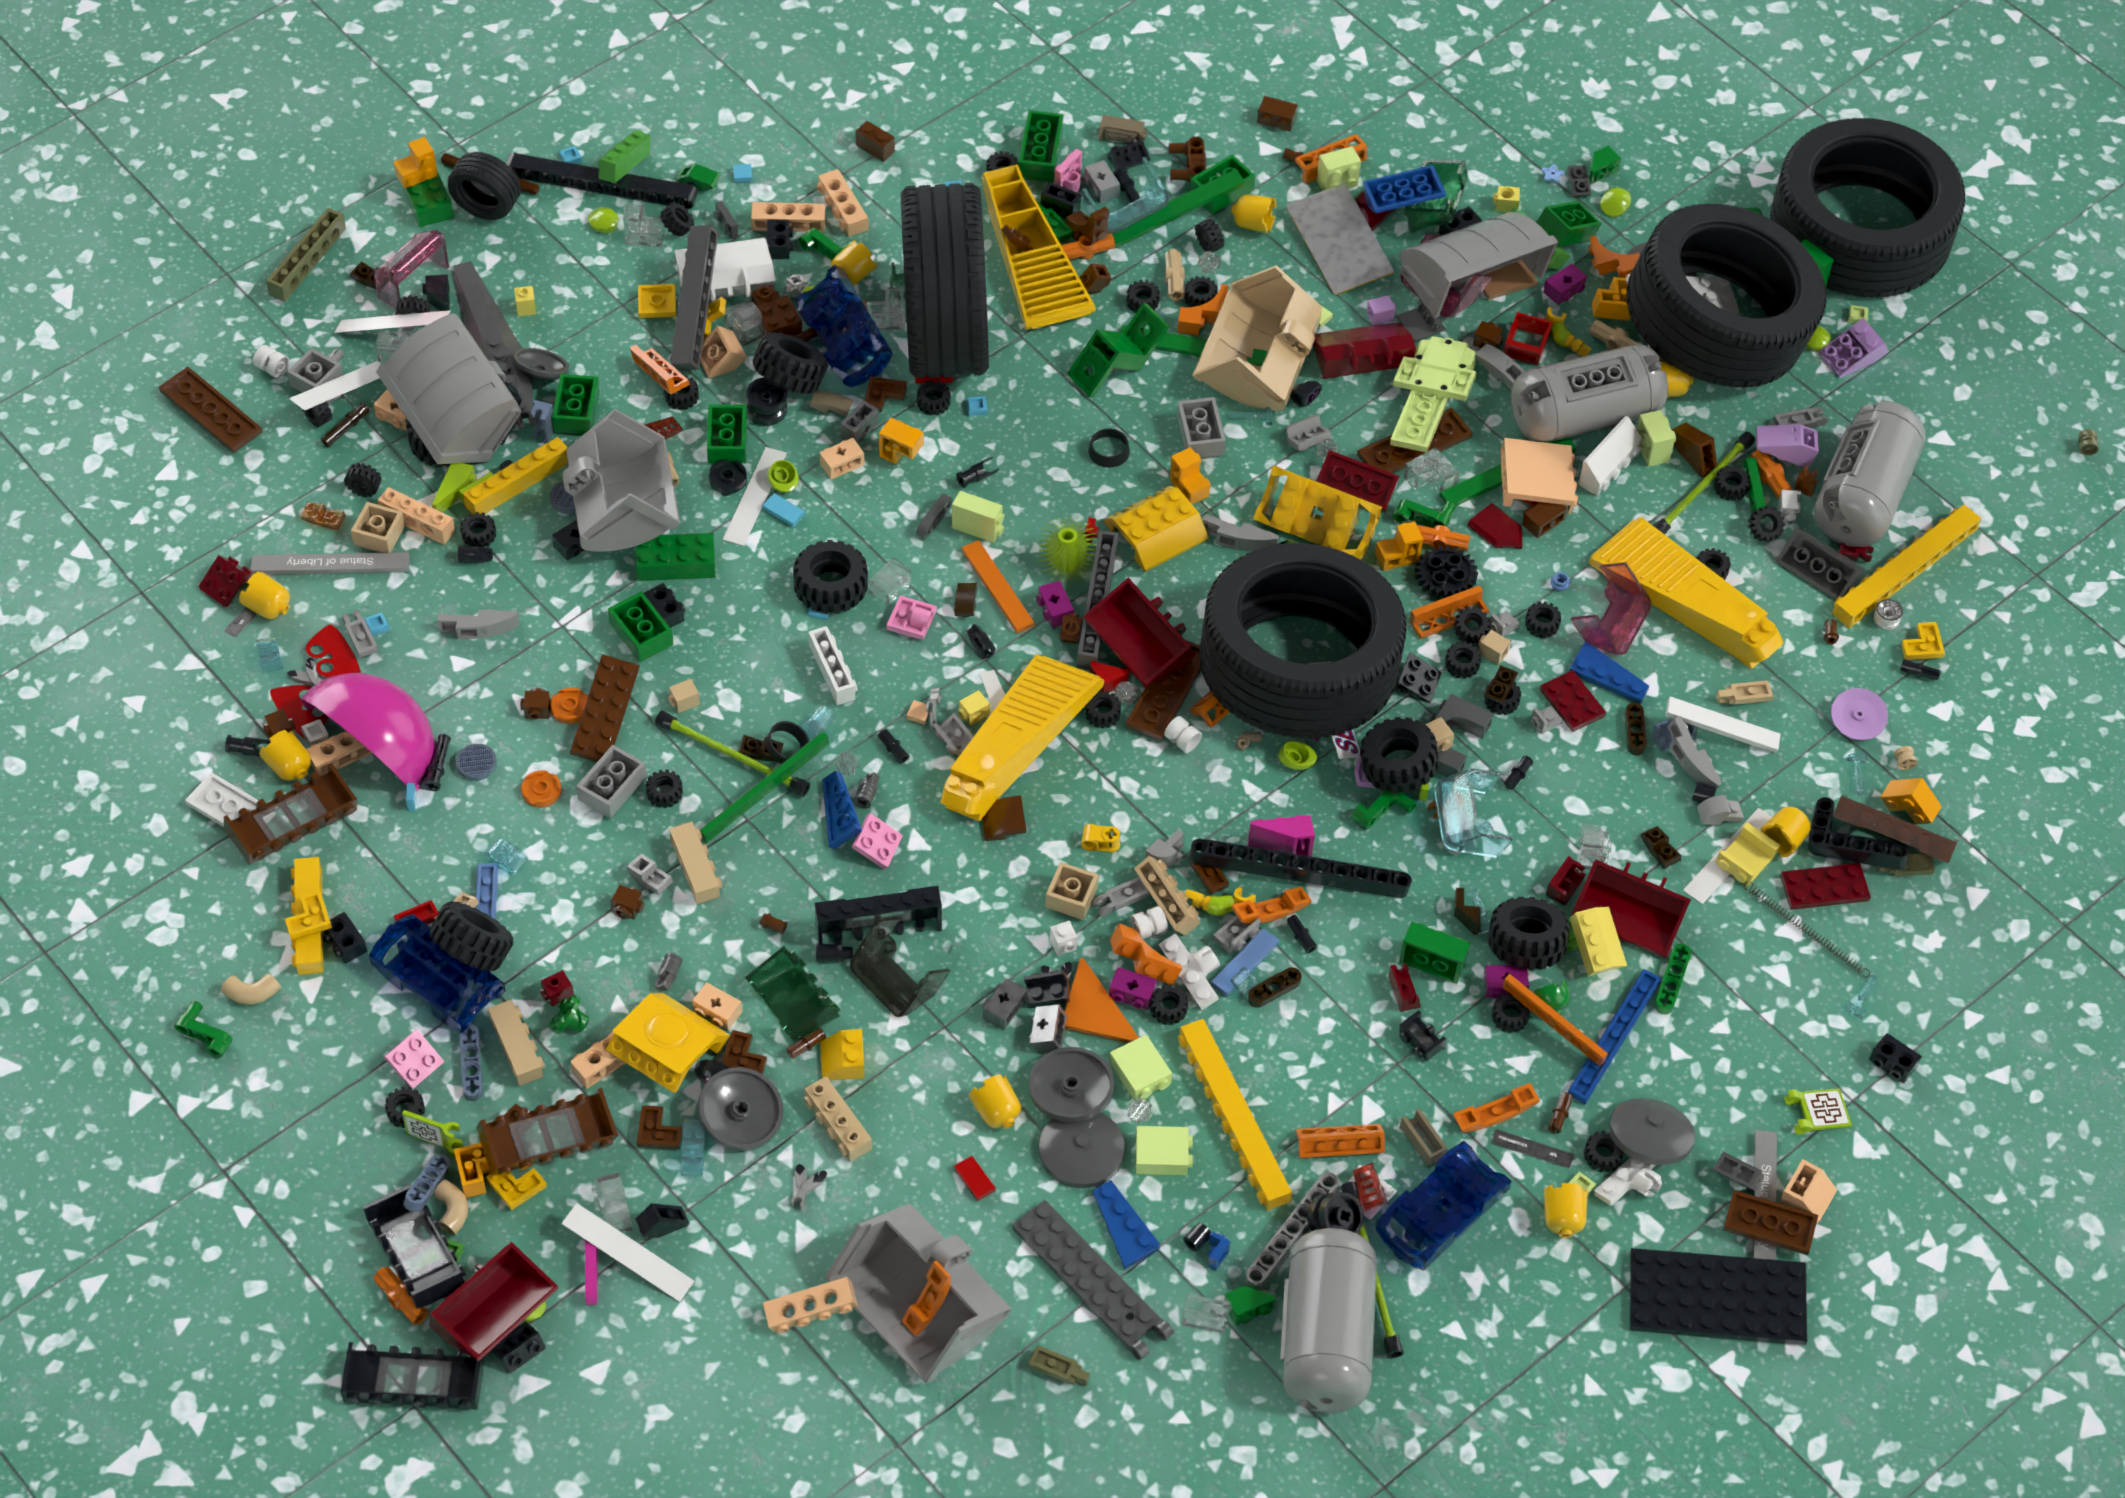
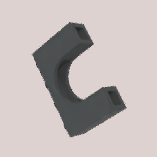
[1413,694,1494,781]

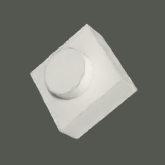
[301,719,329,746]

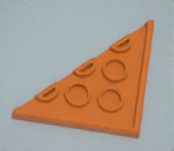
[1065,957,1139,1043]

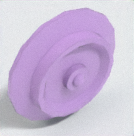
[1831,688,1889,741]

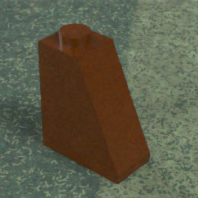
[1671,422,1717,478]

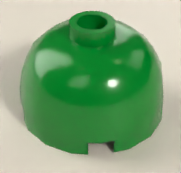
[1534,981,1570,1015]

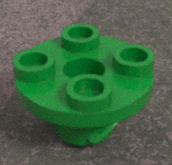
[549,995,589,1034]

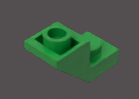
[676,163,721,191]

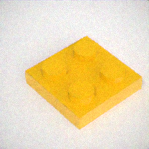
[638,284,676,318]

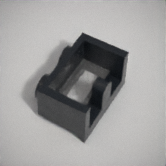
[1399,1010,1446,1061]

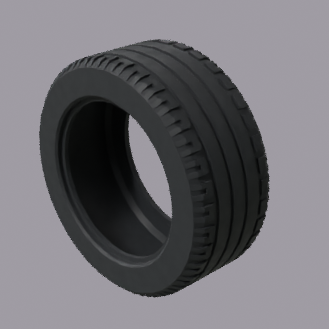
[1770,118,1966,298]
[900,183,989,378]
[1626,204,1827,388]
[1199,543,1407,738]

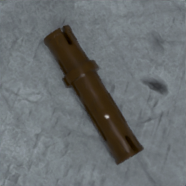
[321,403,370,447]

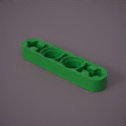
[1743,457,1766,519]
[1655,944,1691,1015]

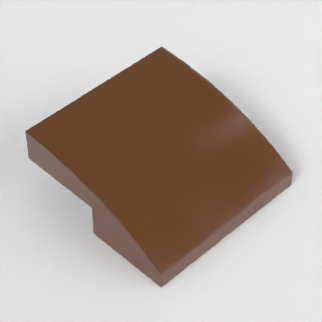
[982,795,1026,841]

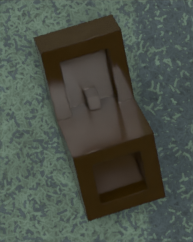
[1454,888,1481,935]

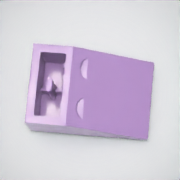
[1818,318,1889,378]
[1756,424,1819,468]

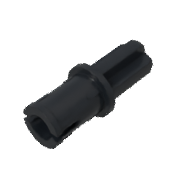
[1900,659,1941,680]
[878,729,910,764]
[1504,755,1534,790]
[1287,914,1318,953]

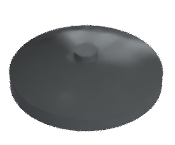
[1029,1047,1114,1122]
[698,1067,783,1151]
[1609,1098,1695,1165]
[1039,1113,1125,1188]

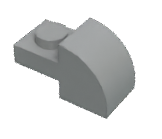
[1697,795,1744,825]
[1145,830,1184,867]
[627,853,673,895]

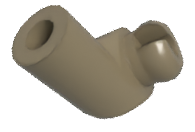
[1235,732,1262,750]

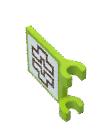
[1784,1088,1852,1135]
[402,1110,464,1158]

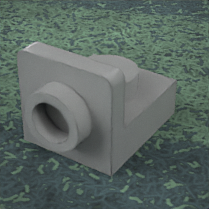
[1489,611,1520,637]
[1531,706,1562,734]

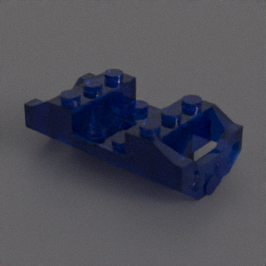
[794,265,893,388]
[369,914,506,1033]
[1375,1140,1512,1271]

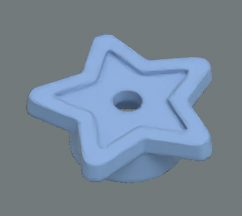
[1541,164,1565,183]

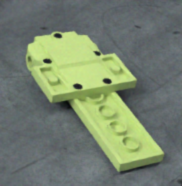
[1390,336,1476,453]

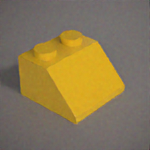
[820,1029,865,1080]

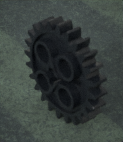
[1415,545,1478,599]

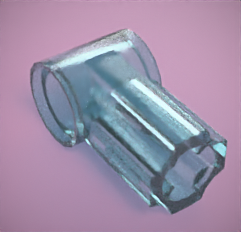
[799,705,835,741]

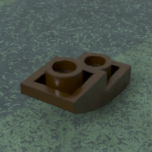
[350,261,392,291]
[954,582,978,617]
[1484,665,1518,704]
[738,735,784,762]
[1641,826,1681,869]

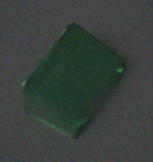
[1404,160,1468,233]
[745,946,841,1042]

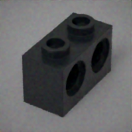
[1438,206,1482,236]
[767,219,793,260]
[643,583,685,628]
[322,911,368,963]
[1869,1033,1922,1083]

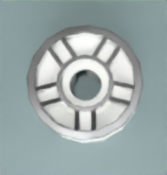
[1873,599,1903,630]

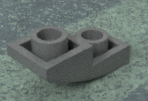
[1567,165,1591,197]

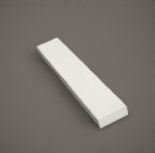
[1665,697,1780,753]

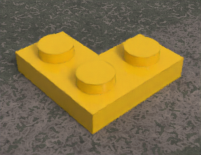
[703,297,726,340]
[1901,622,1945,660]
[285,890,332,940]
[486,1168,547,1211]

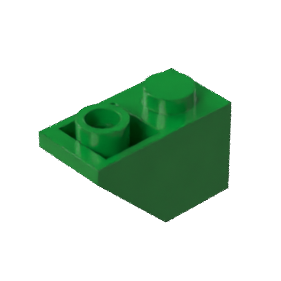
[1589,145,1621,185]
[1223,1286,1276,1326]

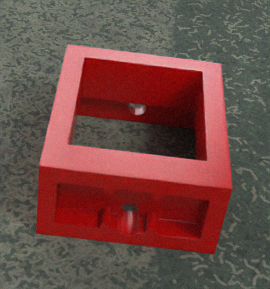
[1503,312,1552,366]

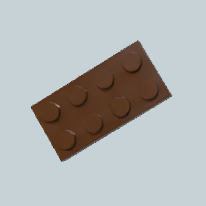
[1723,1190,1818,1256]

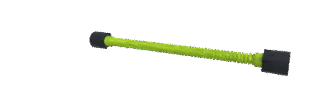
[1653,431,1755,534]
[655,710,810,797]
[1341,1181,1404,1359]

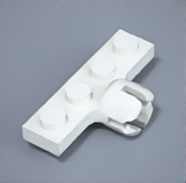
[1158,933,1220,1010]
[1594,1157,1662,1206]

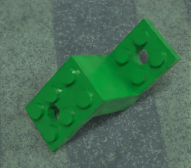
[1067,303,1170,397]

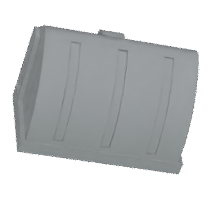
[1400,212,1558,318]
[376,314,522,464]
[562,409,681,552]
[825,1203,1011,1384]

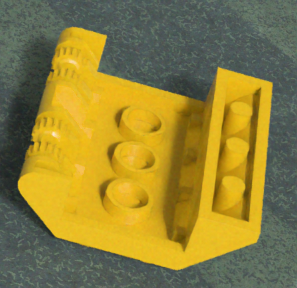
[1104,486,1209,572]

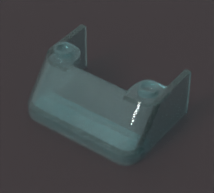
[1082,157,1169,234]
[1434,768,1513,858]

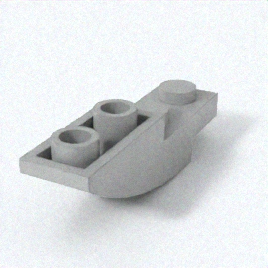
[1475,344,1525,390]
[1203,514,1279,551]
[437,609,520,639]
[1667,716,1722,790]

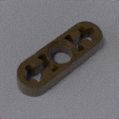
[1625,702,1647,755]
[1248,967,1302,1008]

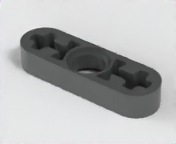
[916,493,953,539]

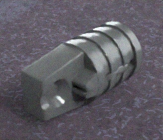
[854,772,879,808]
[655,953,683,991]

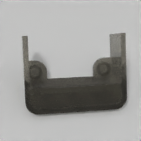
[850,917,950,1017]

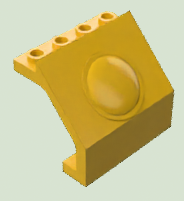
[605,993,730,1093]

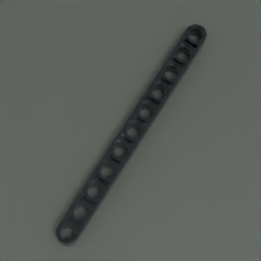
[506,153,698,209]
[1189,838,1412,898]

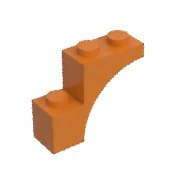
[1588,236,1640,278]
[1177,284,1229,336]
[1110,924,1182,985]

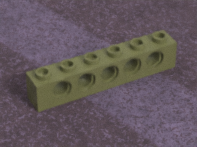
[266,208,346,302]

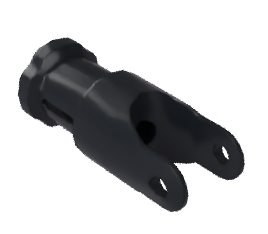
[956,457,1000,488]
[225,735,271,756]

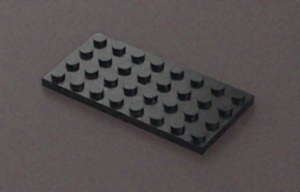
[1629,1248,1807,1345]

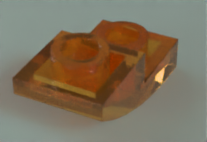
[300,502,346,530]

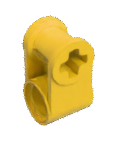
[1081,824,1120,853]

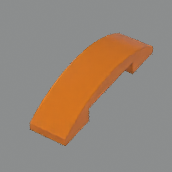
[1232,886,1312,924]
[1453,1083,1540,1133]
[902,1260,951,1337]

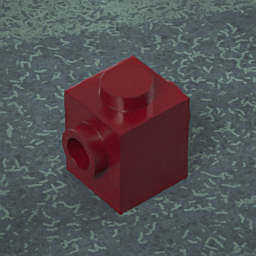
[539,970,574,1007]

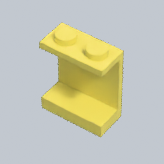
[1715,822,1780,886]

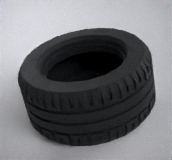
[447,152,521,220]

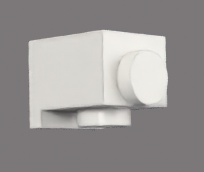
[1778,490,1801,521]

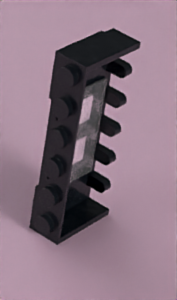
[814,886,942,944]
[362,1184,466,1309]
[340,1342,485,1411]

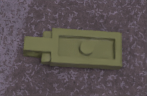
[1876,853,1935,876]
[1028,1345,1090,1386]

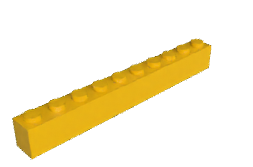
[1832,504,1981,628]
[1178,1019,1292,1211]

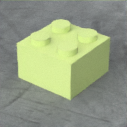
[1317,146,1361,191]
[1636,410,1676,467]

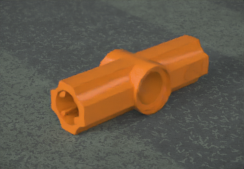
[1061,233,1115,260]
[1751,450,1793,499]
[1417,525,1470,552]
[373,1266,429,1326]

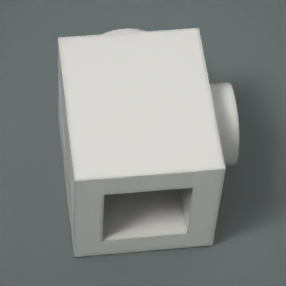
[1050,921,1077,956]

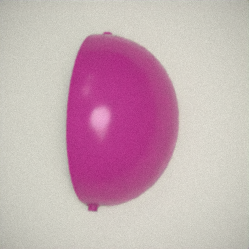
[300,673,435,791]

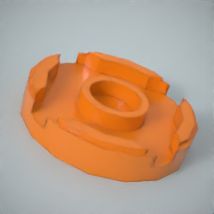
[550,687,588,724]
[521,770,562,808]

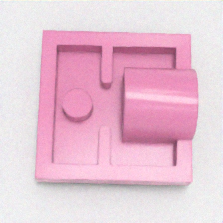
[1054,149,1082,192]
[887,595,937,640]
[851,813,903,870]
[384,1029,444,1089]

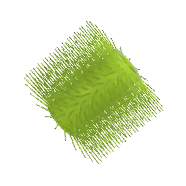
[1038,515,1097,585]

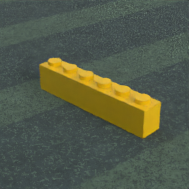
[463,437,568,515]
[291,857,324,975]

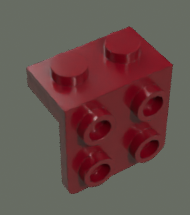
[199,555,253,607]

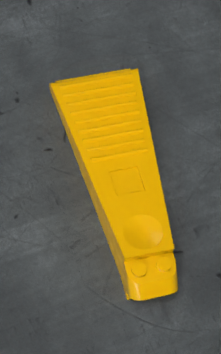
[981,165,1096,330]
[1589,517,1784,669]
[940,654,1104,821]

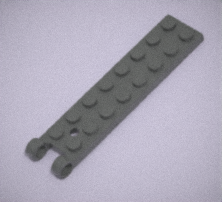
[1012,1200,1174,1361]

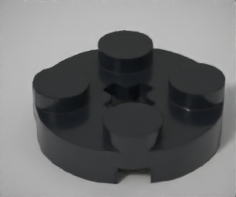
[709,460,747,496]

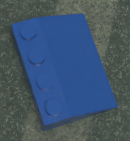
[1363,165,1446,213]

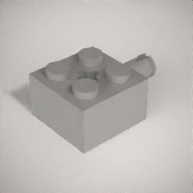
[287,348,344,393]

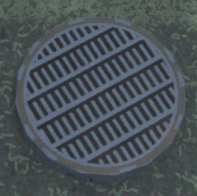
[550,481,575,514]
[456,744,497,781]

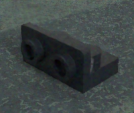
[1107,140,1151,169]
[1024,970,1070,1009]
[491,1321,546,1373]

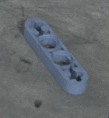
[459,1024,483,1101]
[404,1154,450,1212]

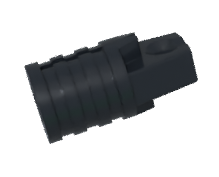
[458,546,493,563]
[967,624,996,659]
[816,943,853,962]

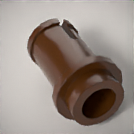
[1823,619,1839,645]
[760,913,788,934]

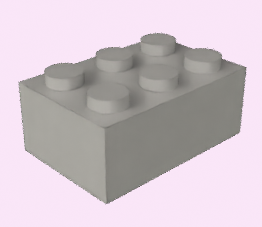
[1177,397,1226,458]
[576,745,647,819]

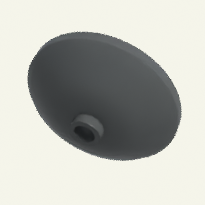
[513,348,569,380]

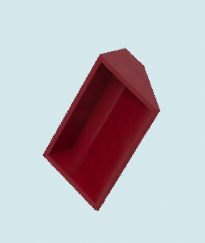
[1313,322,1416,379]
[1082,577,1196,687]
[1571,859,1691,958]
[429,1241,559,1361]

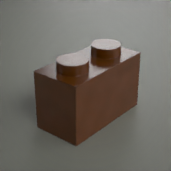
[1257,96,1298,132]
[856,121,895,162]
[1522,502,1568,539]

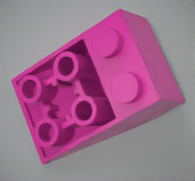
[1247,815,1315,857]

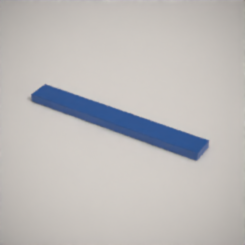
[1567,969,1662,1105]

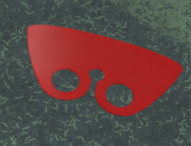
[305,624,361,677]
[270,685,328,740]

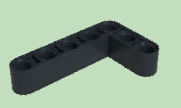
[1808,797,1909,870]

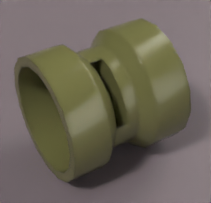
[2078,429,2099,456]

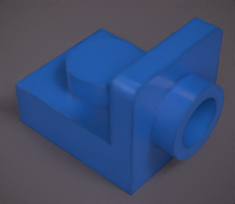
[1207,1231,1231,1271]

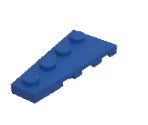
[1569,641,1650,704]
[822,770,862,849]
[1093,1180,1160,1270]

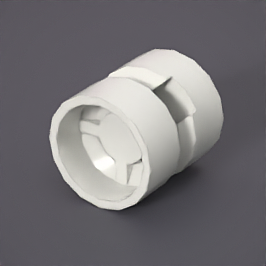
[253,345,290,378]
[1164,716,1202,753]
[1130,906,1168,939]

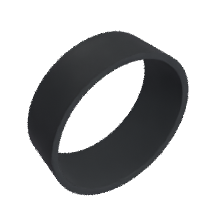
[1088,428,1130,468]
[766,721,810,764]

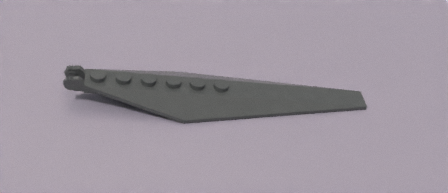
[453,261,535,429]

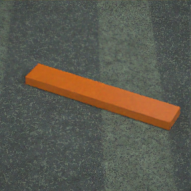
[962,540,1034,634]
[1502,974,1608,1066]

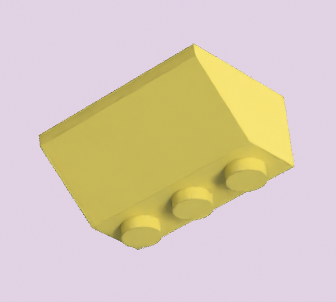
[1570,907,1627,976]

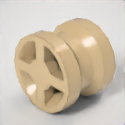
[1894,746,1918,770]

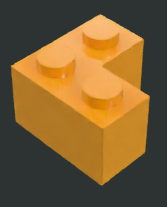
[393,137,438,189]
[1592,277,1631,321]
[879,418,924,464]
[1169,447,1211,505]
[1375,521,1423,571]
[1880,778,1942,825]
[454,1143,491,1198]

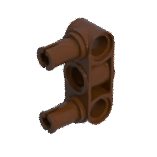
[1168,136,1206,184]

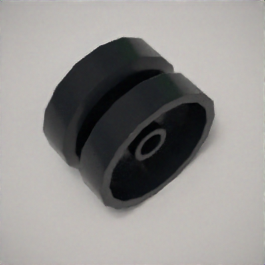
[746,377,787,426]
[1307,1192,1364,1234]

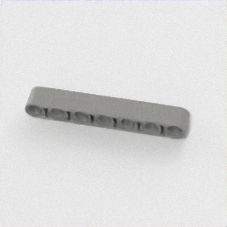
[1245,1172,1339,1291]

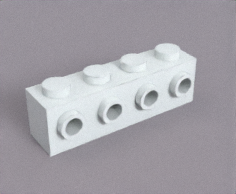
[808,626,858,705]

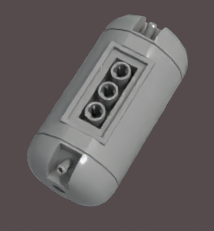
[1511,344,1668,443]
[1814,400,1926,547]
[1280,1228,1377,1413]

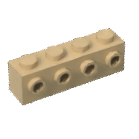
[669,821,722,904]
[1134,856,1201,936]
[488,999,545,1086]
[803,1076,872,1162]

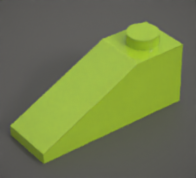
[432,463,477,513]

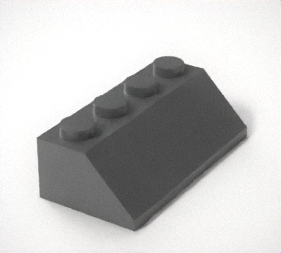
[1776,529,1866,600]

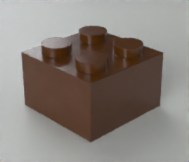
[753,295,802,336]

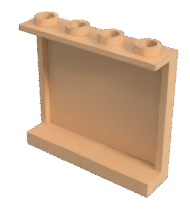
[1500,438,1578,514]

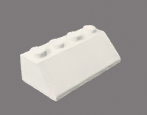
[1578,416,1642,496]

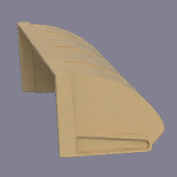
[1192,265,1322,411]

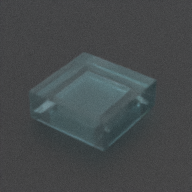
[1230,967,1258,996]

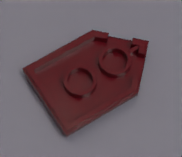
[1467,503,1523,549]

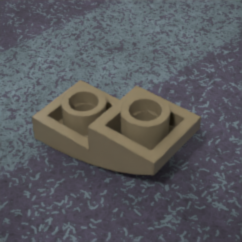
[809,391,853,417]

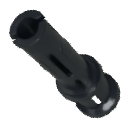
[1113,167,1148,216]
[422,734,451,791]

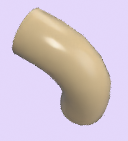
[221,973,281,1005]
[434,1180,468,1236]

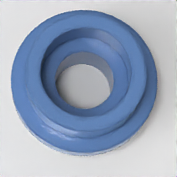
[1550,572,1570,591]

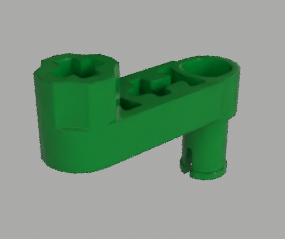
[798,228,858,261]
[1392,499,1456,528]
[1351,791,1417,829]
[174,1000,233,1058]

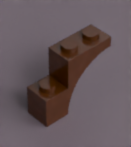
[1066,207,1109,244]

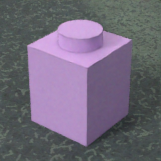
[1366,295,1397,325]

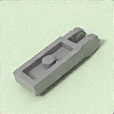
[1773,407,1829,428]
[342,609,378,658]
[1092,877,1151,917]

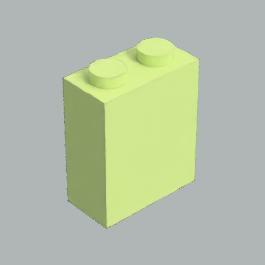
[952,491,1004,543]
[1109,1034,1172,1101]
[1136,1126,1193,1175]

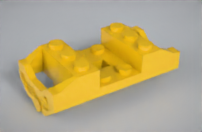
[1253,465,1382,560]

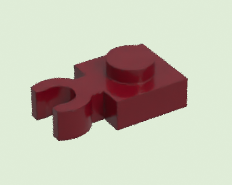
[1839,542,1874,562]

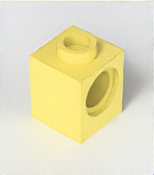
[1493,186,1520,212]
[514,286,536,317]
[958,690,990,726]

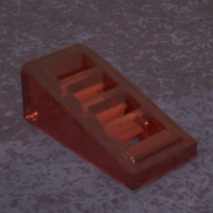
[645,416,683,440]
[1352,1163,1388,1211]

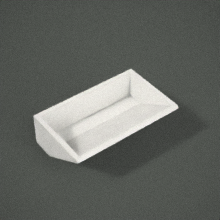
[674,238,775,301]

